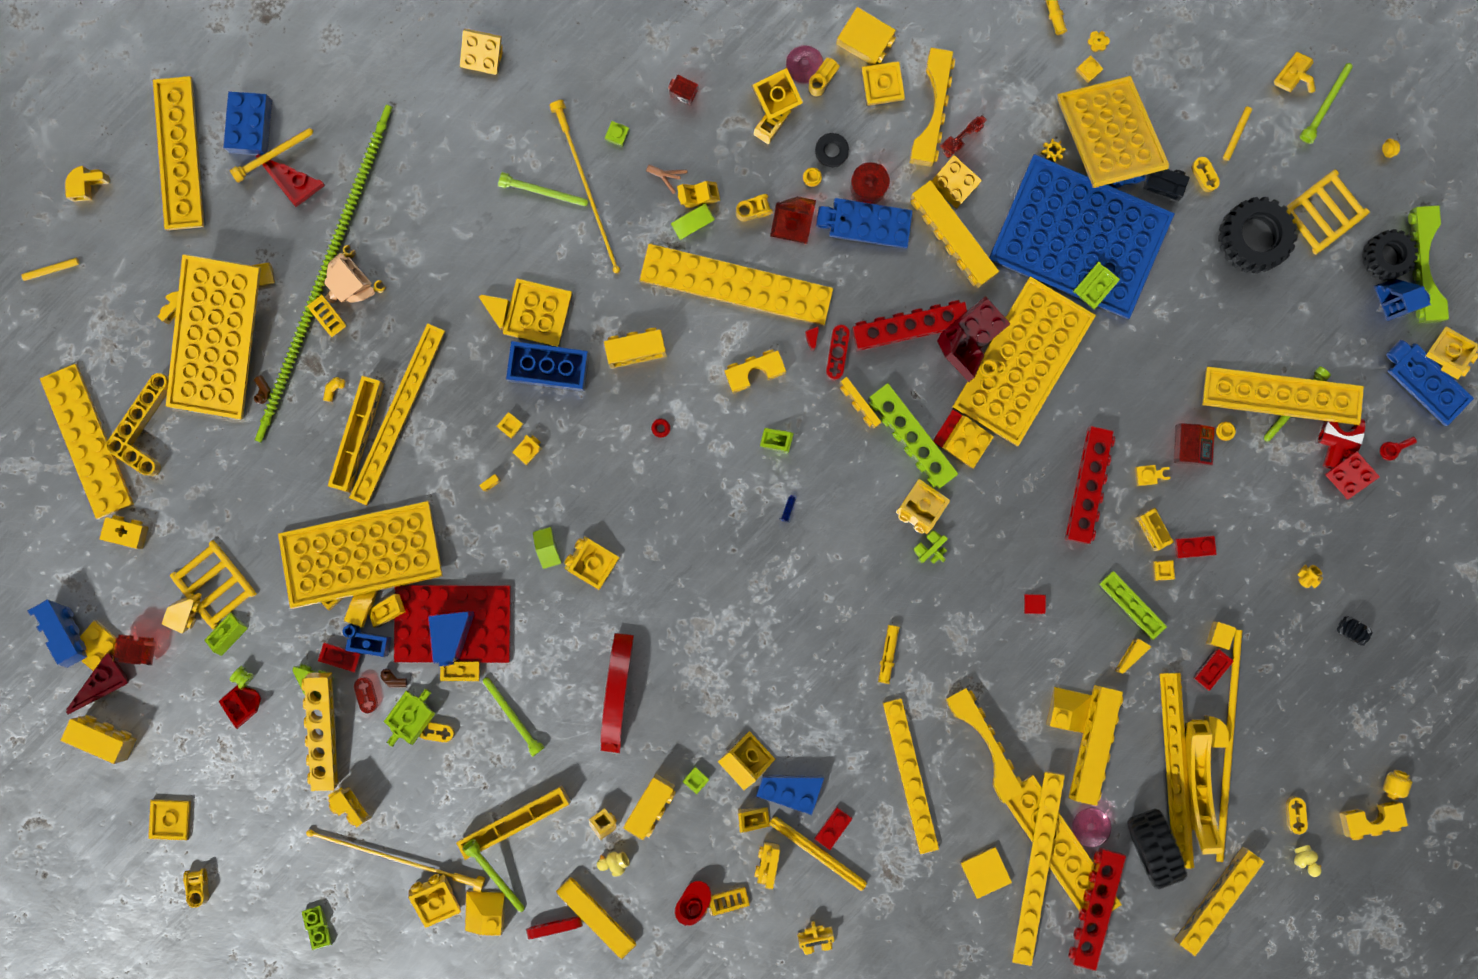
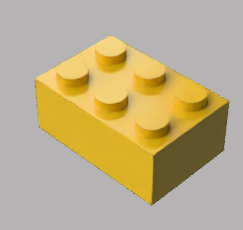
[604,327,667,369]
[60,715,137,764]
[623,773,676,840]

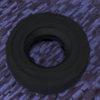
[815,133,849,168]

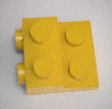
[1426,327,1478,379]
[896,479,951,534]
[564,536,620,590]
[328,787,371,828]
[754,842,780,889]
[408,874,461,928]

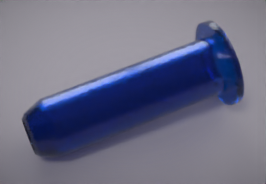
[779,495,796,523]

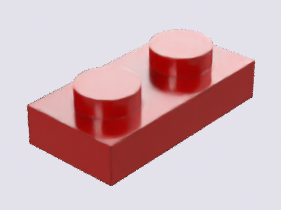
[933,410,963,451]
[1175,536,1217,558]
[318,643,362,672]
[1193,649,1234,691]
[814,806,853,850]

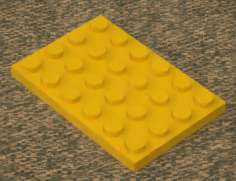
[1057,76,1169,188]

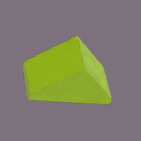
[760,428,794,454]
[532,527,562,569]

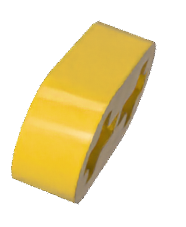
[1191,157,1220,192]
[419,722,455,743]
[1286,796,1308,834]

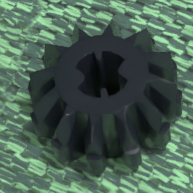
[1337,616,1373,646]

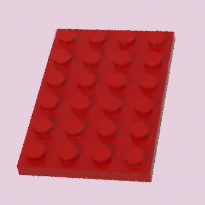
[394,585,511,663]

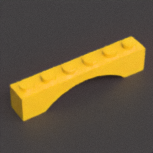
[909,47,955,167]
[945,688,1025,803]

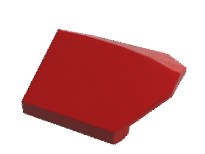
[218,685,262,729]

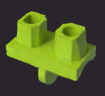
[913,530,948,564]

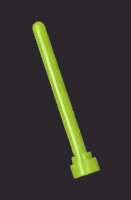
[1299,63,1353,144]
[498,172,588,206]
[1264,366,1331,442]
[483,677,545,757]
[462,839,525,912]

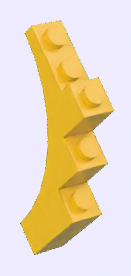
[1185,721,1223,854]

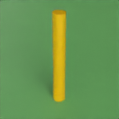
[1222,106,1253,161]
[21,257,80,281]

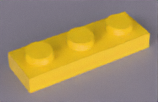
[840,377,882,428]

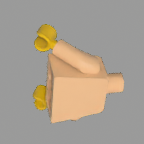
[324,245,386,303]

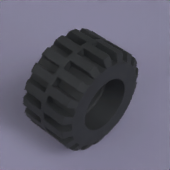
[1362,229,1418,281]

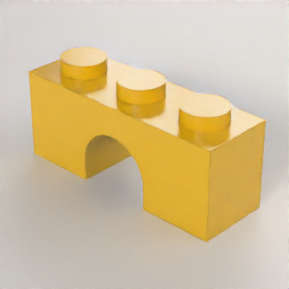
[724,349,786,394]
[1339,800,1408,840]

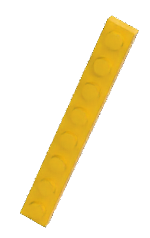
[883,698,939,854]

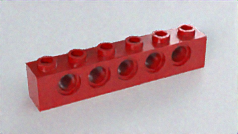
[852,300,967,351]
[1064,426,1115,544]
[1068,847,1126,971]

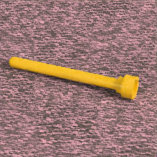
[230,128,313,183]

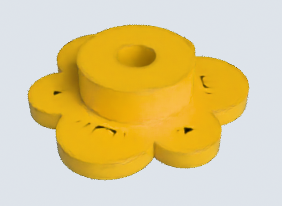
[1088,31,1110,52]

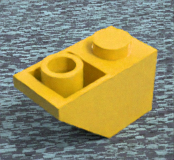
[162,593,202,634]

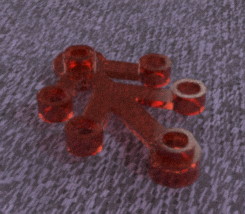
[940,115,987,159]

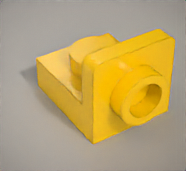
[512,434,542,465]

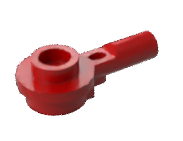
[1379,436,1417,461]

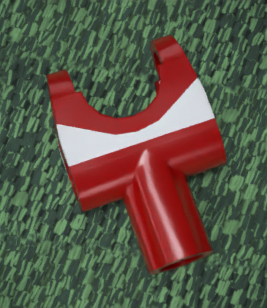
[1318,419,1365,469]

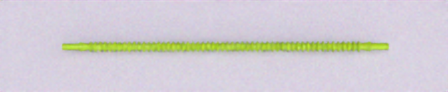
[254,105,393,443]

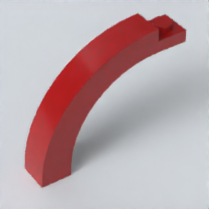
[600,633,634,753]

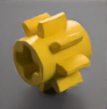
[1041,138,1066,163]
[1297,564,1323,588]

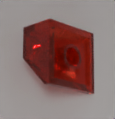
[770,196,816,244]

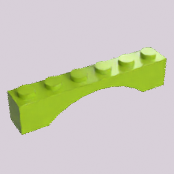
[1408,205,1449,324]

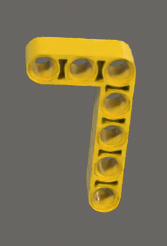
[106,373,169,476]

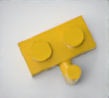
[1274,52,1316,93]

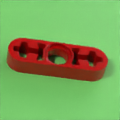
[826,325,850,380]
[526,916,583,939]

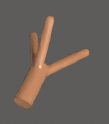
[646,164,688,194]

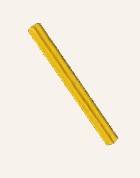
[769,816,867,891]

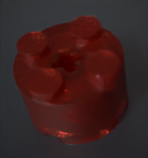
[850,162,890,204]
[112,634,156,665]

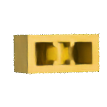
[99,515,149,549]

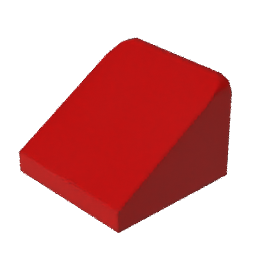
[805,326,819,351]
[1024,594,1046,614]

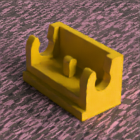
[1136,507,1174,551]

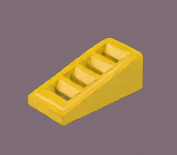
[754,110,791,144]
[307,294,347,337]
[1115,638,1151,674]
[708,887,750,916]

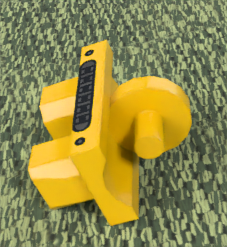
[797,921,834,955]

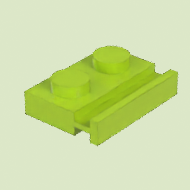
[1073,262,1120,309]

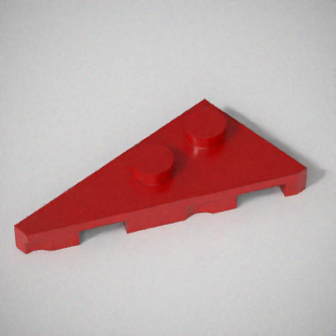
[255,154,325,207]

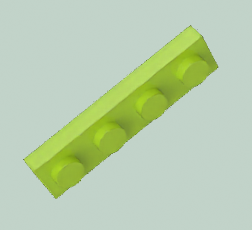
[1099,571,1167,640]

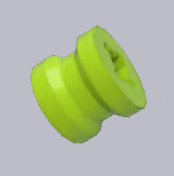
[229,665,254,690]

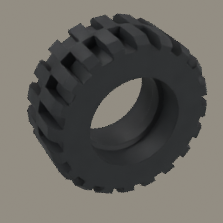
[1218,197,1298,273]
[1127,809,1187,889]

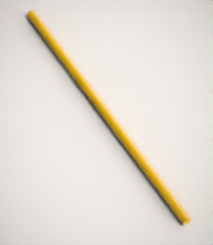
[1216,630,1243,862]

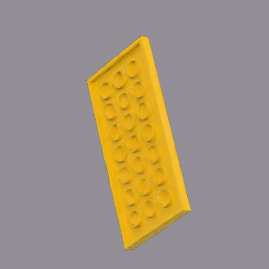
[165,254,261,420]
[952,276,1096,447]
[278,501,443,609]

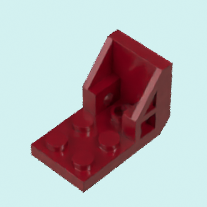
[937,296,1010,382]

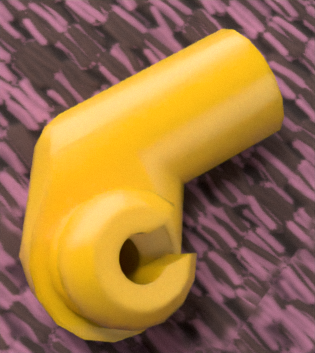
[323,377,345,402]

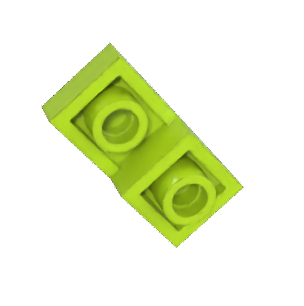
[671,203,715,240]
[301,906,333,950]

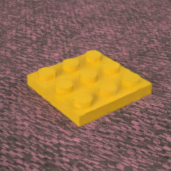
[502,278,573,347]

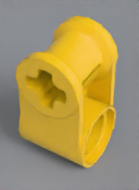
[736,194,773,222]
[183,868,209,908]

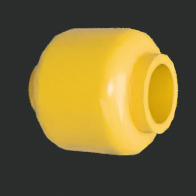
[1383,770,1412,800]

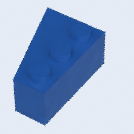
[1374,279,1431,321]
[27,599,87,668]
[756,775,824,815]

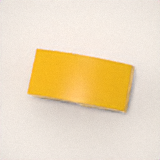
[344,591,378,627]

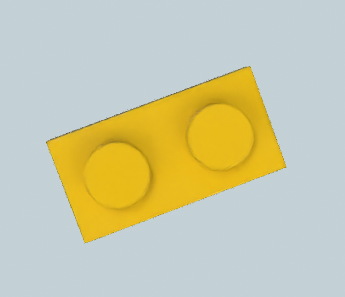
[368,594,405,628]
[440,662,480,681]

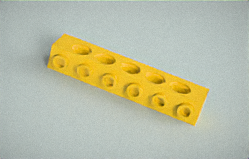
[302,672,338,791]

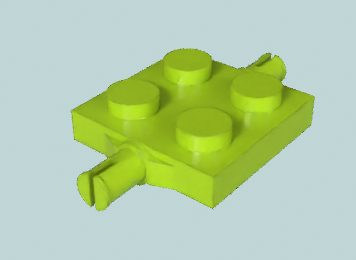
[384,688,436,747]

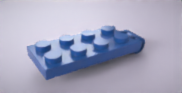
[816,198,913,249]
[1386,340,1474,426]

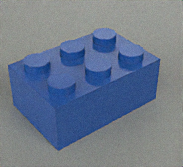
[223,91,272,156]

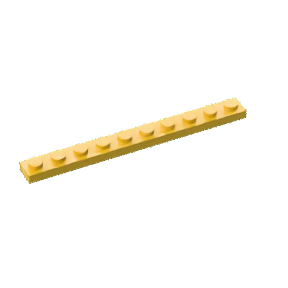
[349,323,446,506]
[1160,673,1194,869]
[1012,771,1065,966]

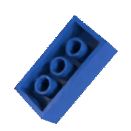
[506,341,589,391]

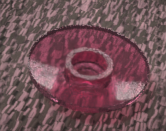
[786,45,823,83]
[1072,808,1111,847]

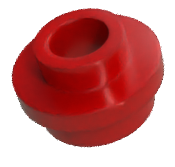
[651,419,671,438]

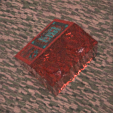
[1174,423,1215,466]

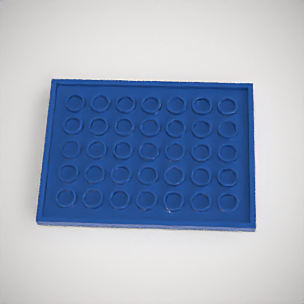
[989,154,1175,319]

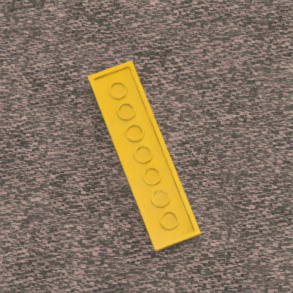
[153,76,205,231]
[39,364,134,519]
[1202,367,1364,425]
[1005,775,1122,926]

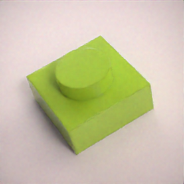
[605,121,630,147]
[682,766,710,794]

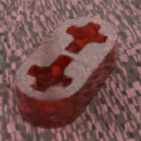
[354,677,378,713]

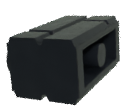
[1143,169,1190,201]

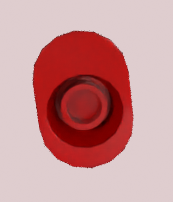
[675,881,712,926]

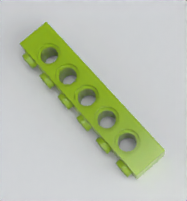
[868,383,958,489]

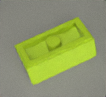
[204,612,248,656]

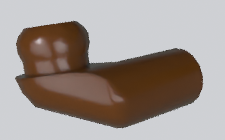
[254,375,271,404]
[380,669,407,688]

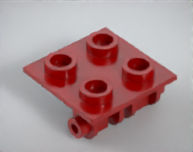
[1325,450,1380,500]

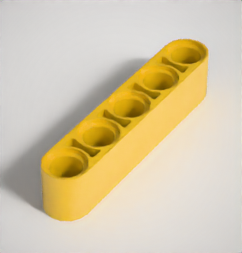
[556,877,637,959]

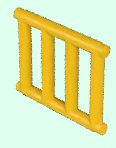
[1286,169,1370,255]
[169,540,257,629]

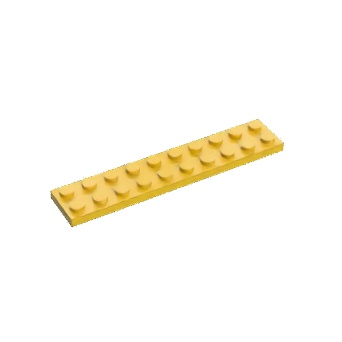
[640,243,833,326]

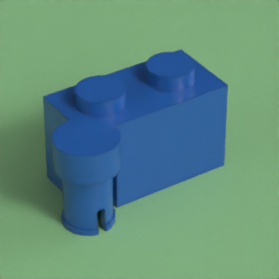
[343,624,392,657]

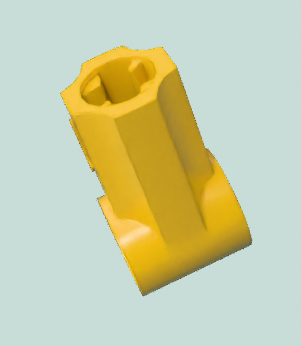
[808,57,840,96]

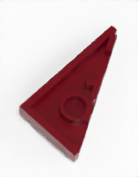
[66,651,129,715]

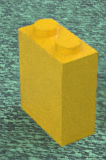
[836,7,896,65]

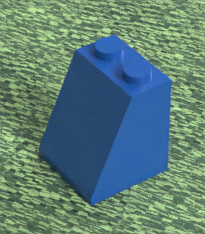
[429,611,474,666]

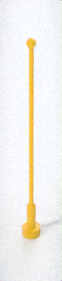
[549,100,620,273]
[306,829,486,893]

